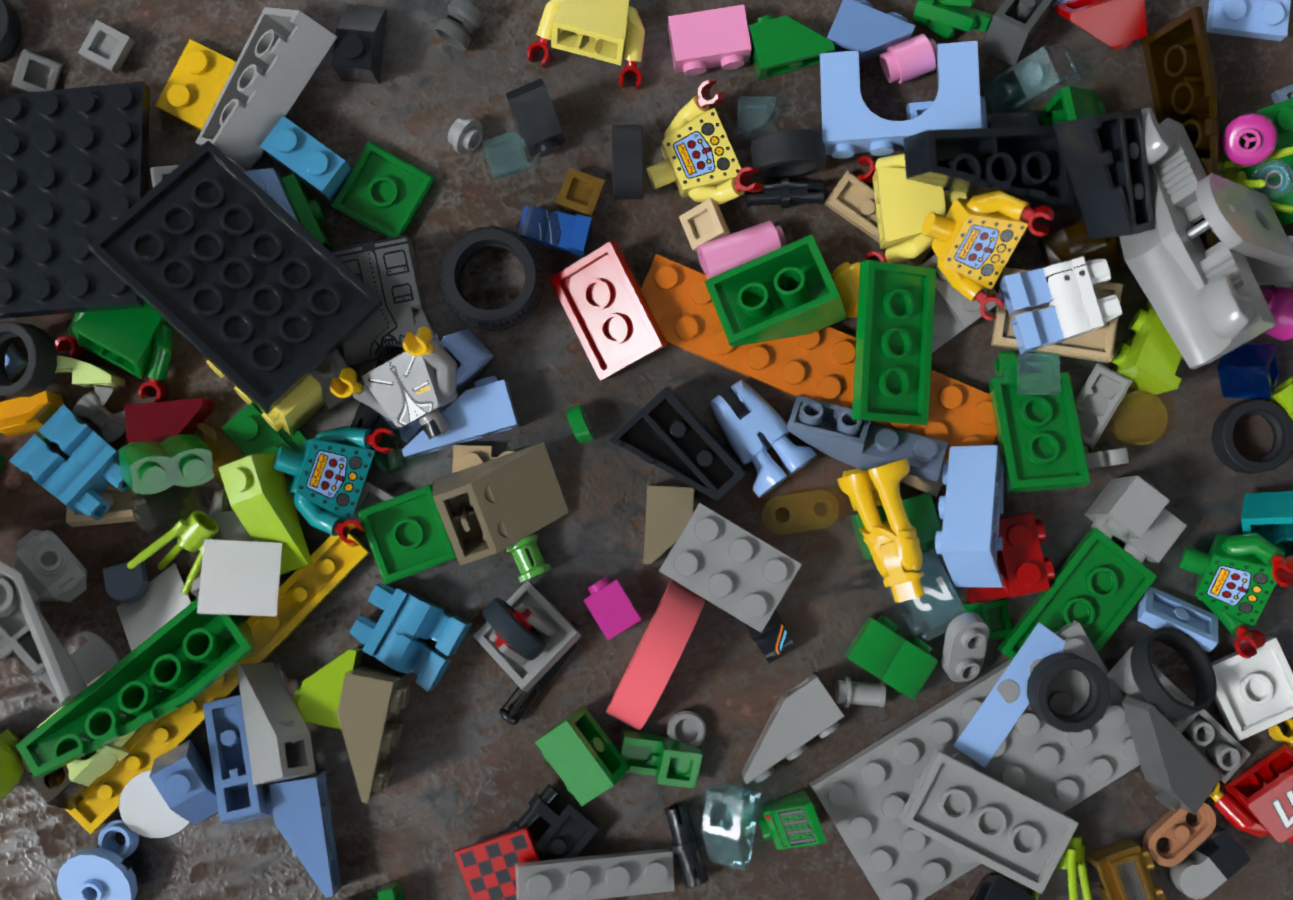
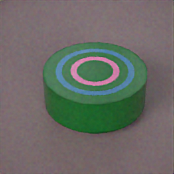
[566,404,595,444]

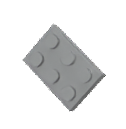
[659,503,802,633]

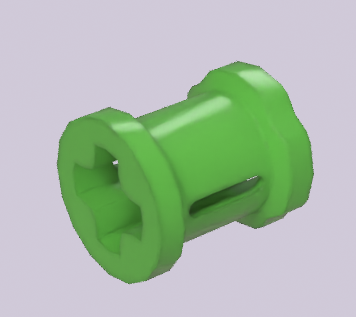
[506,534,552,583]

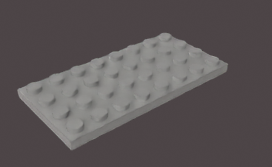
[809,620,1140,900]

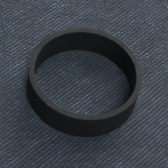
[1130,627,1217,719]

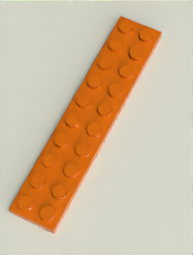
[641,254,997,460]

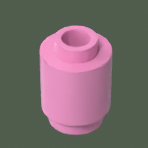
[879,34,937,84]

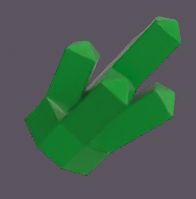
[912,0,993,40]

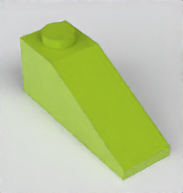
[219,453,313,575]

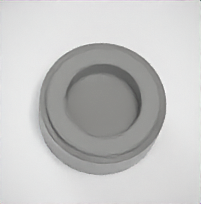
[667,709,706,748]

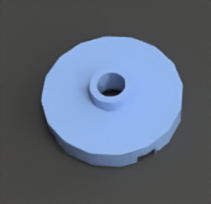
[56,847,138,900]

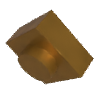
[556,167,606,219]

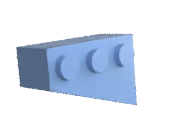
[935,445,1004,588]

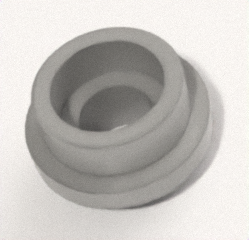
[448,116,483,155]

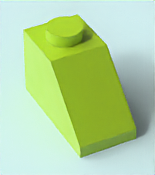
[293,647,364,729]

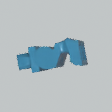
[9,404,130,520]
[349,583,472,692]

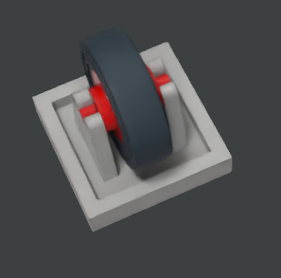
[473,580,582,692]

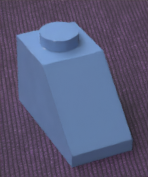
[149,740,219,825]

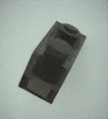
[131,484,211,534]

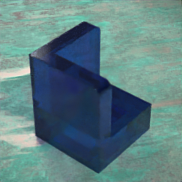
[1217,344,1280,399]

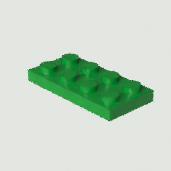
[852,260,936,425]
[997,528,1157,660]

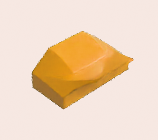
[0,391,64,438]

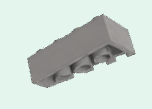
[195,7,337,170]

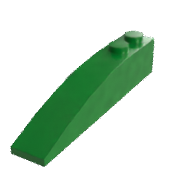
[16,598,255,778]

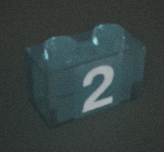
[887,549,967,641]

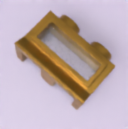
[1085,838,1166,900]

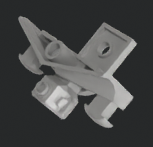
[0,530,120,706]

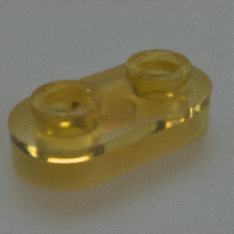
[761,490,839,534]

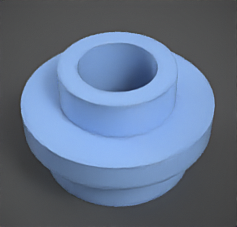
[98,819,139,859]

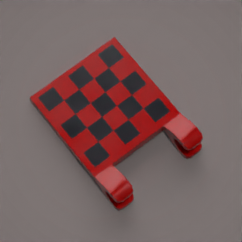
[454,826,541,900]

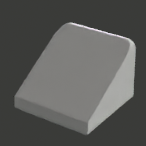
[10,49,63,93]

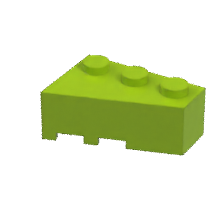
[1111,300,1185,396]

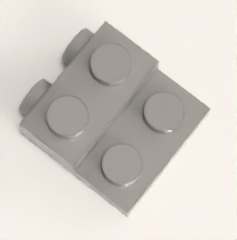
[919,254,997,353]

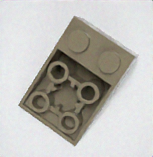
[433,442,569,566]
[337,665,410,804]

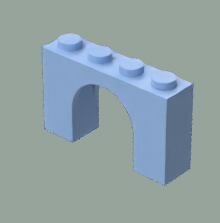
[820,41,982,159]

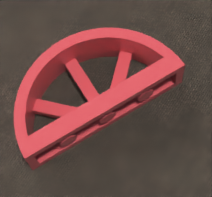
[605,579,706,731]

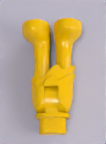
[837,458,925,603]

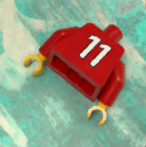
[1208,719,1293,844]

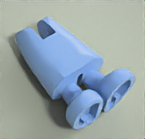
[710,380,818,498]

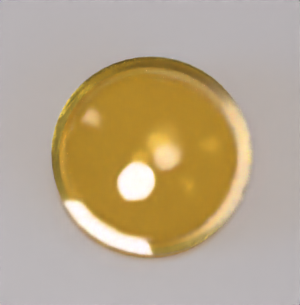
[1109,391,1168,446]

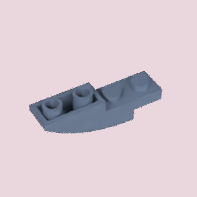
[787,395,948,482]

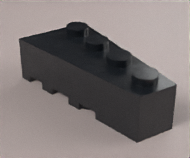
[903,126,1075,211]

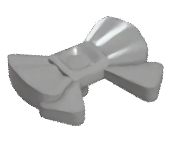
[72,385,126,443]

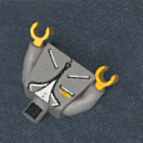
[330,327,457,440]

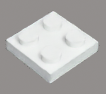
[1211,636,1293,741]

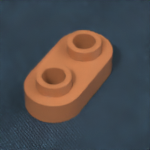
[1143,802,1216,867]

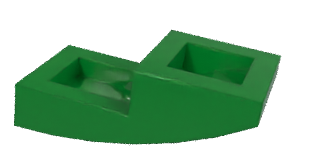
[619,729,703,788]

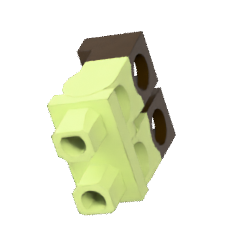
[13,706,137,810]

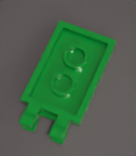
[988,350,1090,493]

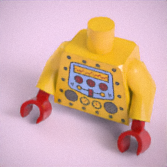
[922,191,1054,321]

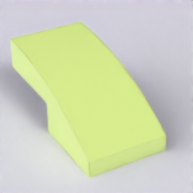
[55,355,125,388]

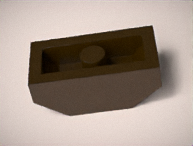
[1037,221,1123,273]

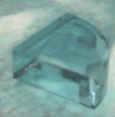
[737,96,776,137]

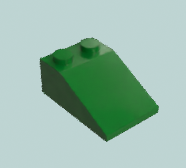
[704,234,847,347]

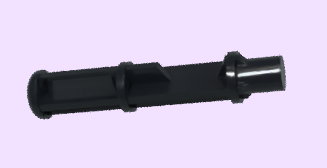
[499,620,585,725]

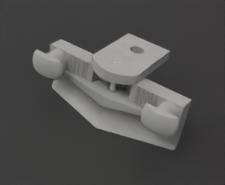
[1119,107,1293,369]

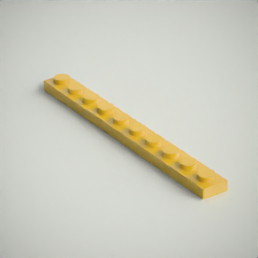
[65,531,371,835]

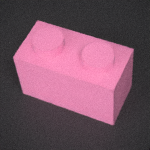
[668,4,752,76]

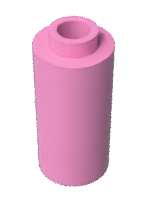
[697,221,787,279]

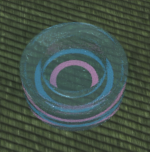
[1251,160,1293,200]

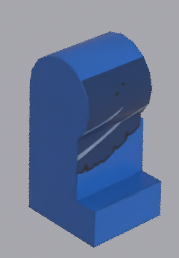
[518,206,593,258]

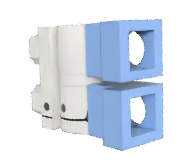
[999,256,1122,355]

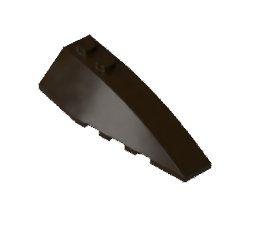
[1141,6,1225,250]

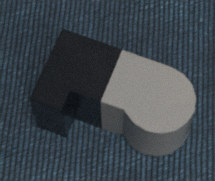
[1168,824,1251,899]

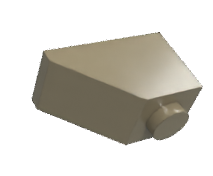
[643,485,701,564]

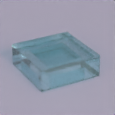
[481,130,530,180]
[1017,353,1061,396]

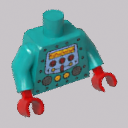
[272,426,396,547]

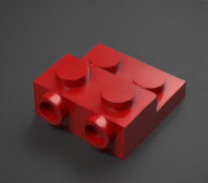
[963,513,1055,605]

